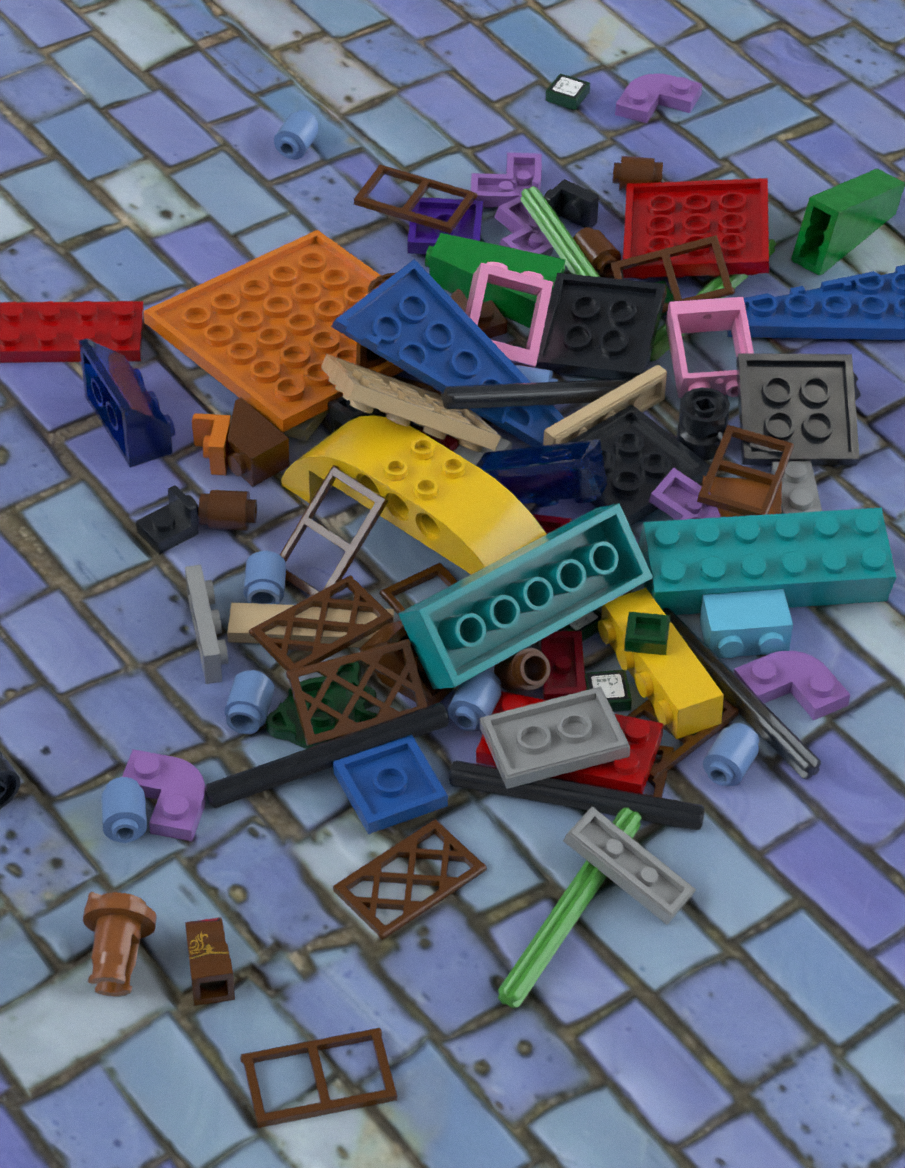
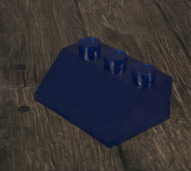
[79,339,176,468]
[476,439,607,507]

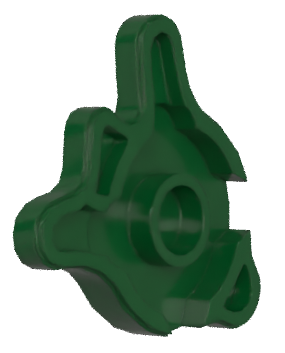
[266,661,377,749]

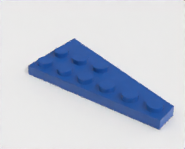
[331,259,564,451]
[727,265,905,340]

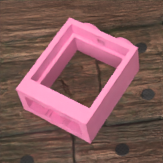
[465,262,553,368]
[665,297,754,398]

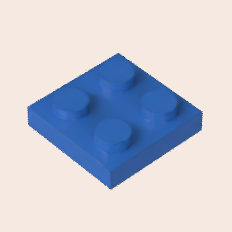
[333,734,448,834]

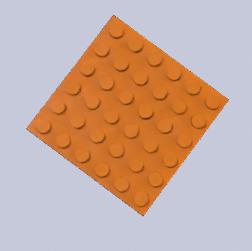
[144,230,404,432]

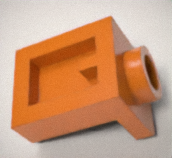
[192,413,231,475]

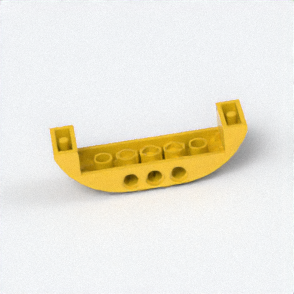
[281,415,547,574]

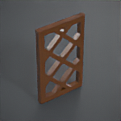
[249,575,393,671]
[286,639,427,745]
[333,819,487,940]

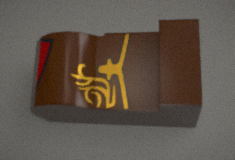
[185,917,235,1006]

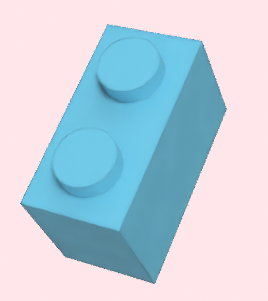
[699,589,793,658]

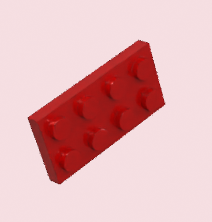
[0,301,144,363]
[476,691,663,794]

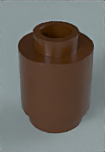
[612,156,663,191]
[573,227,621,278]
[198,490,257,531]
[494,648,550,691]

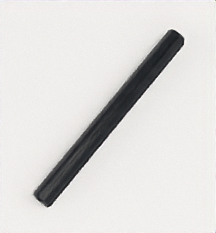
[441,379,632,409]
[662,608,821,779]
[205,703,449,808]
[449,760,705,830]

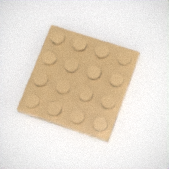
[321,354,501,452]

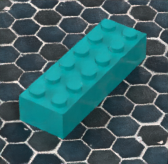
[398,503,653,689]
[638,507,897,615]

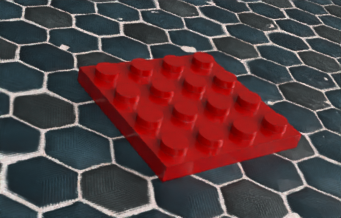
[623,178,769,279]

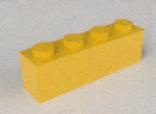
[598,588,724,739]

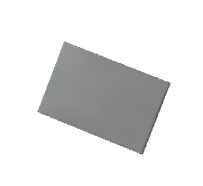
[480,687,630,789]

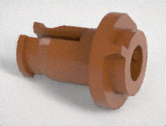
[83,892,157,997]

